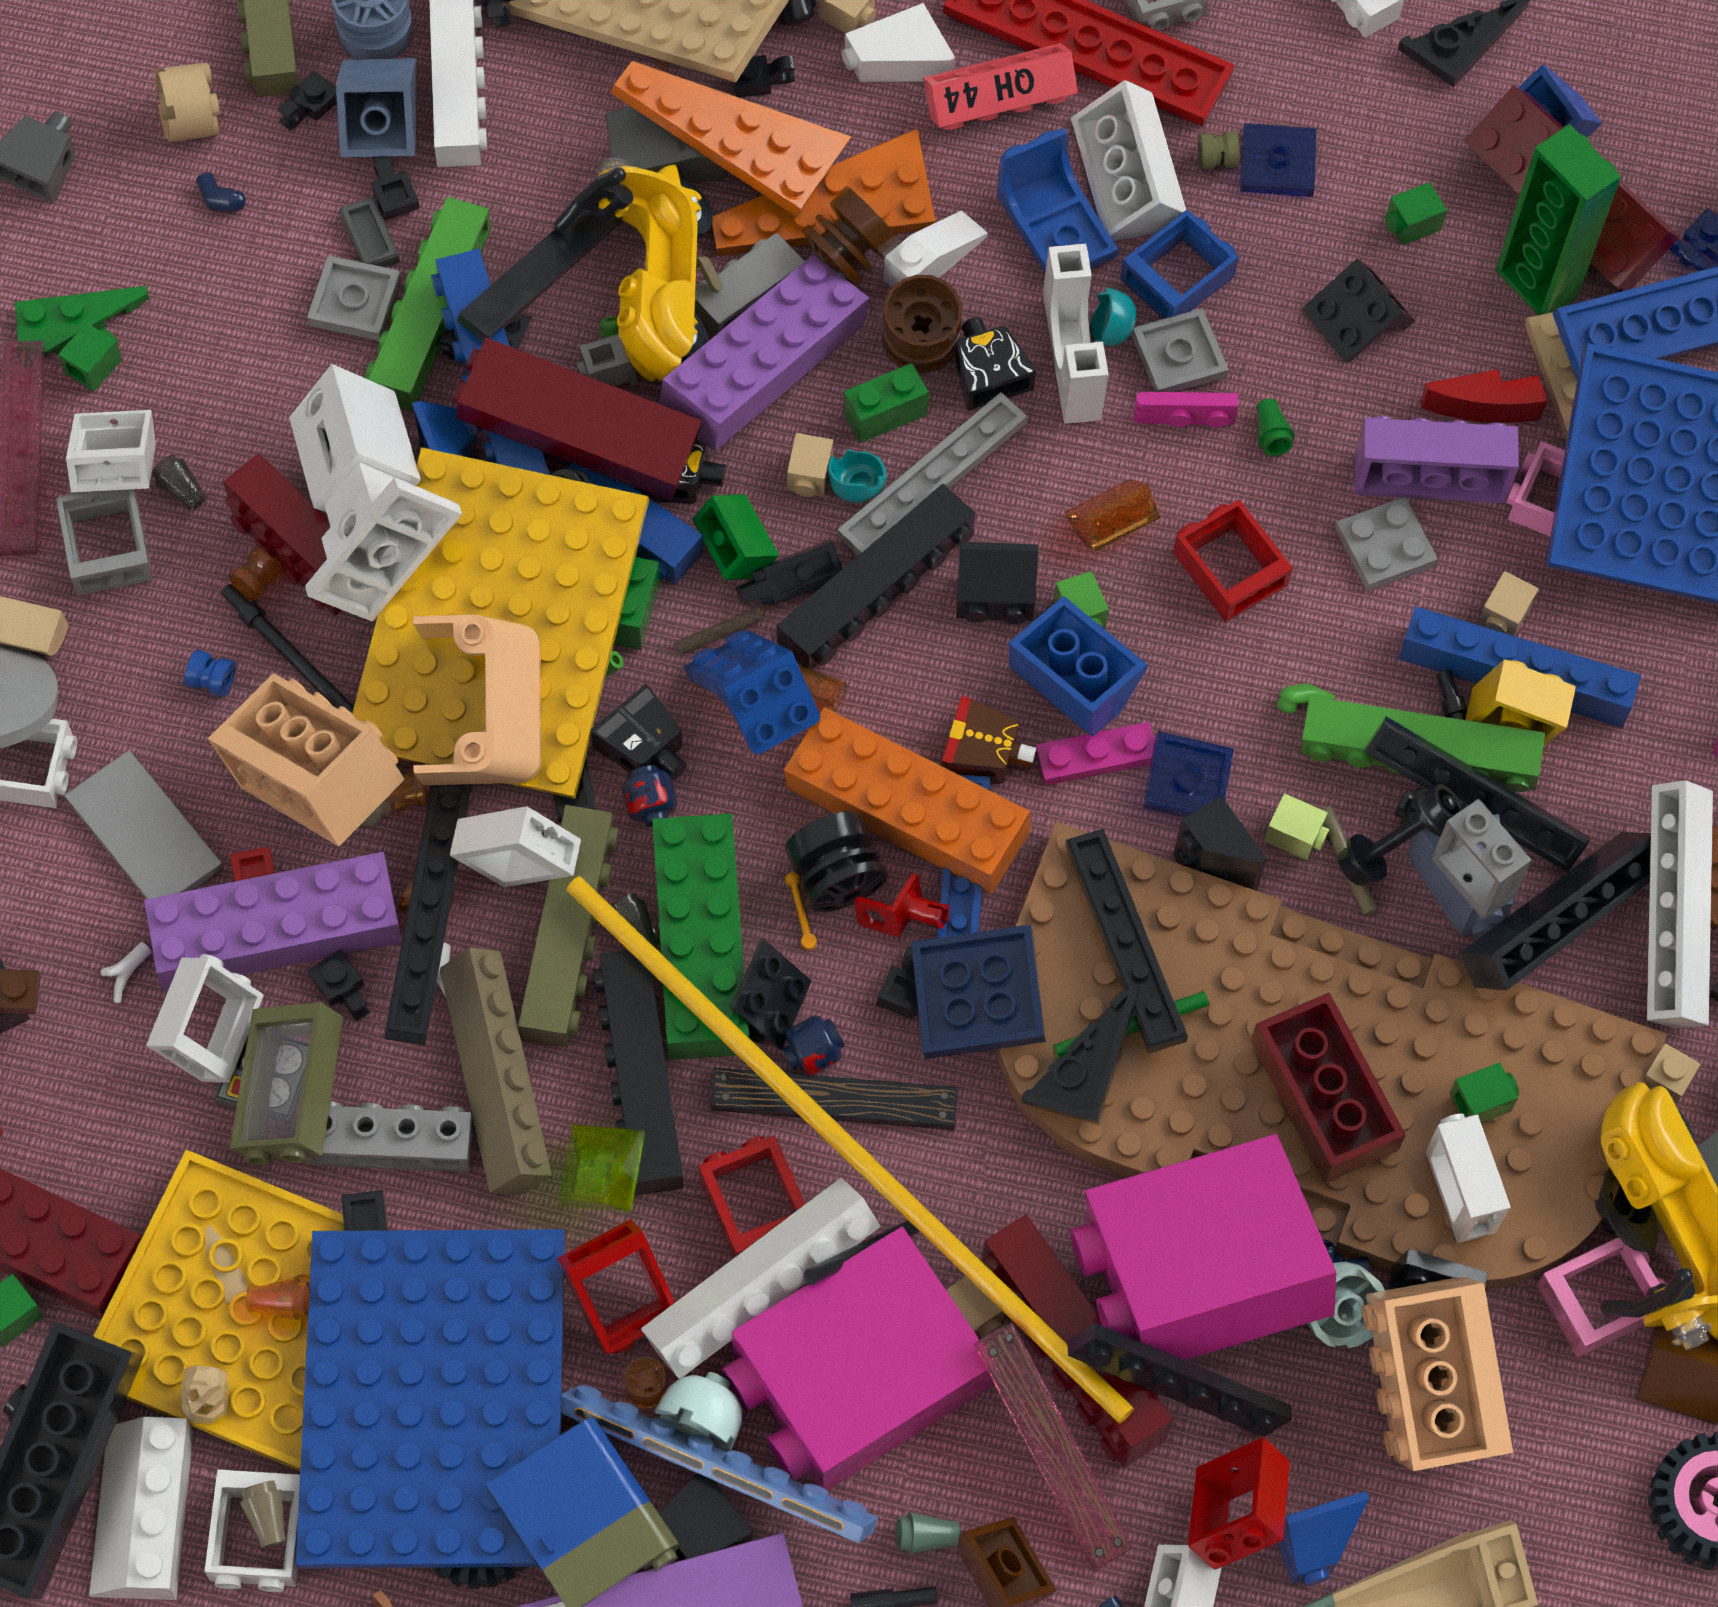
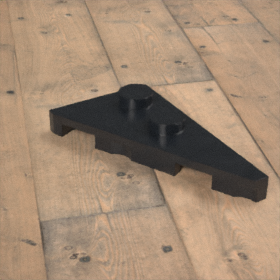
[1398,0,1529,87]
[1021,984,1140,1125]

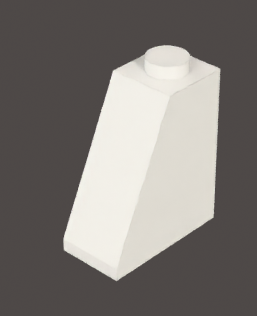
[841,3,955,82]

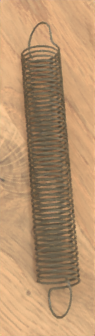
[666,606,772,656]

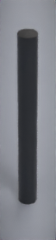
[804,1220,920,1285]

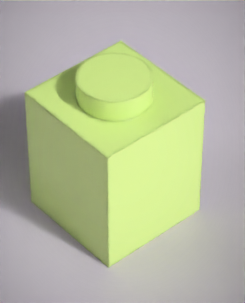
[1264,793,1330,860]

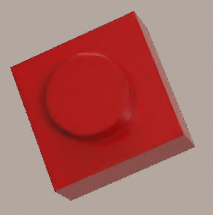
[230,846,275,881]

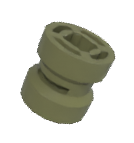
[1197,131,1240,171]

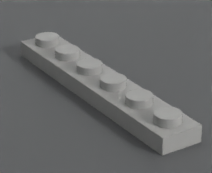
[837,392,1027,556]

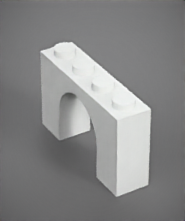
[1043,244,1109,424]

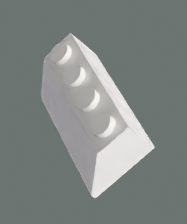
[1071,80,1186,241]
[89,1417,194,1600]

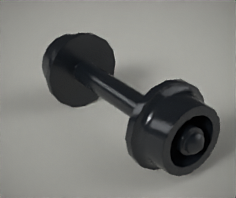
[1338,785,1463,886]

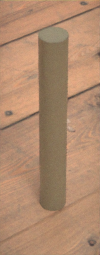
[1321,806,1379,917]

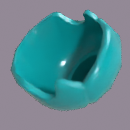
[1090,287,1136,346]
[827,449,887,503]

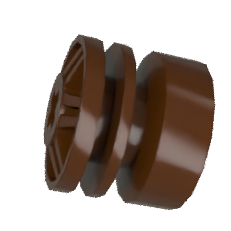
[802,186,901,286]
[882,275,962,373]

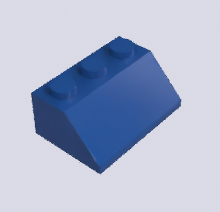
[1008,596,1148,737]

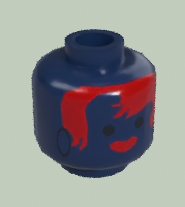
[622,766,678,827]
[782,1015,845,1075]

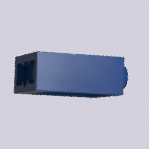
[1120,209,1239,319]

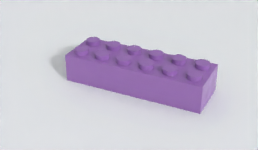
[659,255,869,451]
[144,852,402,991]

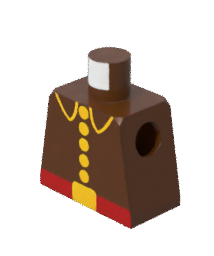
[941,696,1037,784]

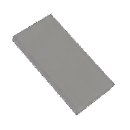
[64,750,223,899]

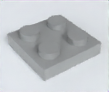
[307,255,401,341]
[1131,308,1229,392]
[1335,497,1438,591]

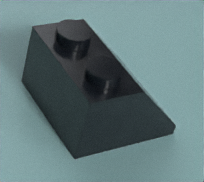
[956,542,1038,624]
[1174,796,1267,891]

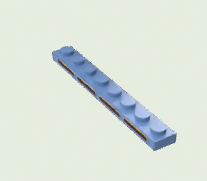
[561,1385,878,1543]

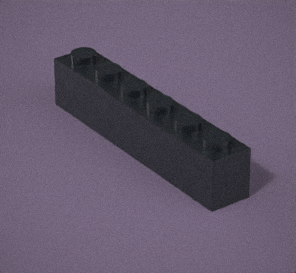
[777,484,975,672]
[1460,832,1651,991]
[593,950,684,1196]

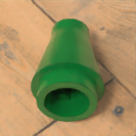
[1256,398,1295,456]

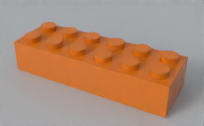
[784,707,1031,894]

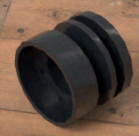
[785,811,888,913]

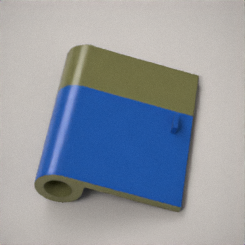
[486,1418,680,1607]

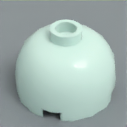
[1307,1262,1385,1348]
[655,1372,742,1451]

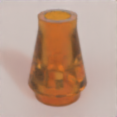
[246,1278,310,1320]

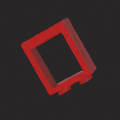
[1173,499,1293,622]
[698,1135,805,1258]
[557,1219,675,1355]
[1188,1437,1290,1570]

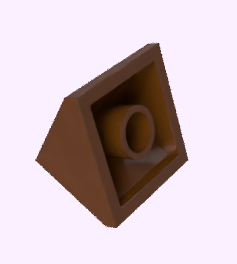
[1636,1326,1718,1425]
[956,1517,1057,1607]

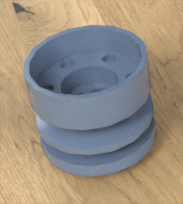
[332,0,412,59]

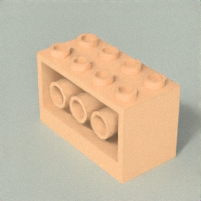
[207,673,405,846]
[1362,1277,1513,1471]

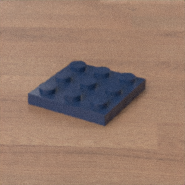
[911,924,1046,1059]

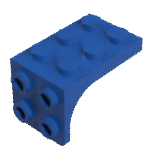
[996,128,1118,273]
[683,630,820,754]

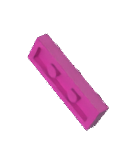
[1035,722,1159,786]

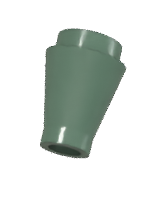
[895,1512,960,1555]

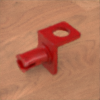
[854,873,950,937]

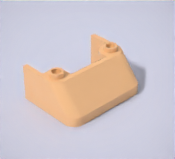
[413,614,542,786]

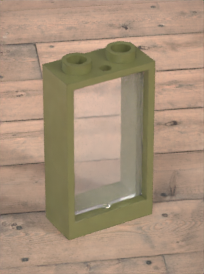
[230,1002,343,1166]

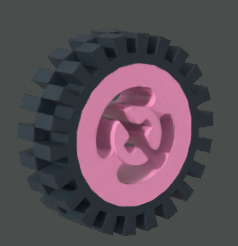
[1648,1432,1718,1570]

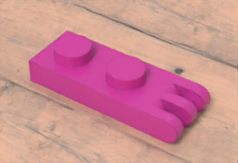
[1133,392,1238,428]

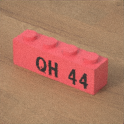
[923,43,1078,130]

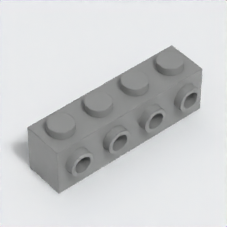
[304,1101,474,1172]

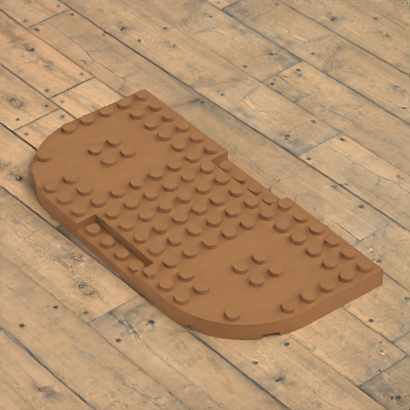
[994,821,1667,1289]

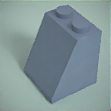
[336,58,418,157]
[1408,814,1514,939]

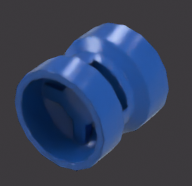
[184,649,236,698]

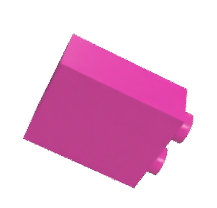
[1070,1134,1337,1360]
[721,1226,996,1491]

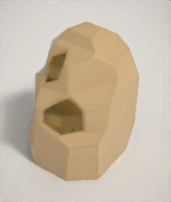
[180,1365,229,1424]

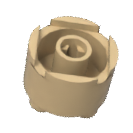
[155,62,220,142]

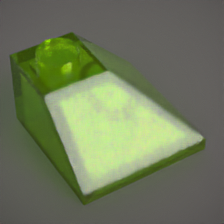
[557,1124,645,1213]

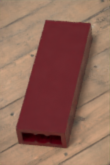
[452,337,702,501]

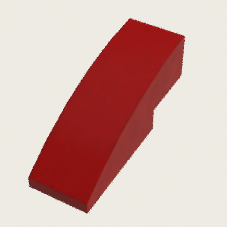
[1420,369,1547,423]

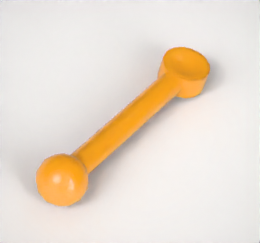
[785,872,817,951]

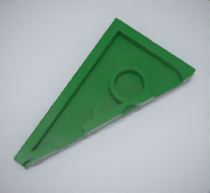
[15,286,149,371]

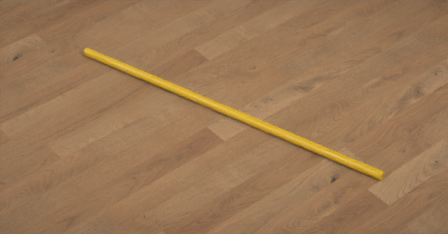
[566,876,1134,1424]

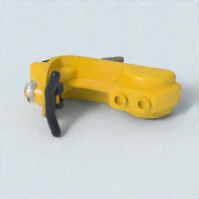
[554,157,723,382]
[1600,1082,1718,1350]

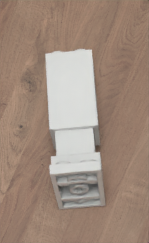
[289,364,462,622]

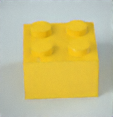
[1465,659,1576,747]

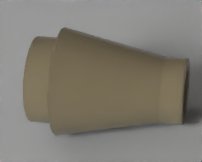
[240,1480,286,1548]

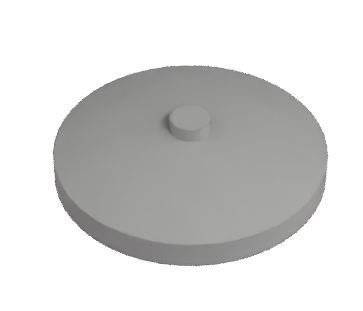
[0,644,58,748]

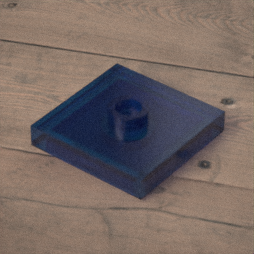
[1240,123,1317,197]
[1143,731,1234,818]

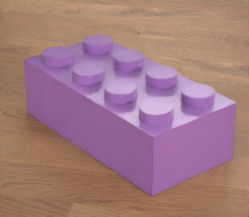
[1354,416,1519,503]

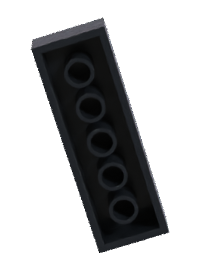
[0,1321,144,1599]

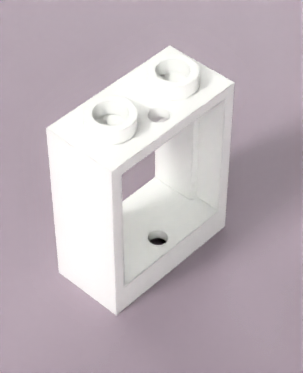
[66,410,156,493]
[0,719,77,808]
[450,806,581,888]
[146,954,264,1083]
[1425,1114,1511,1243]
[204,1469,300,1592]

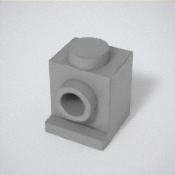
[577,334,638,386]

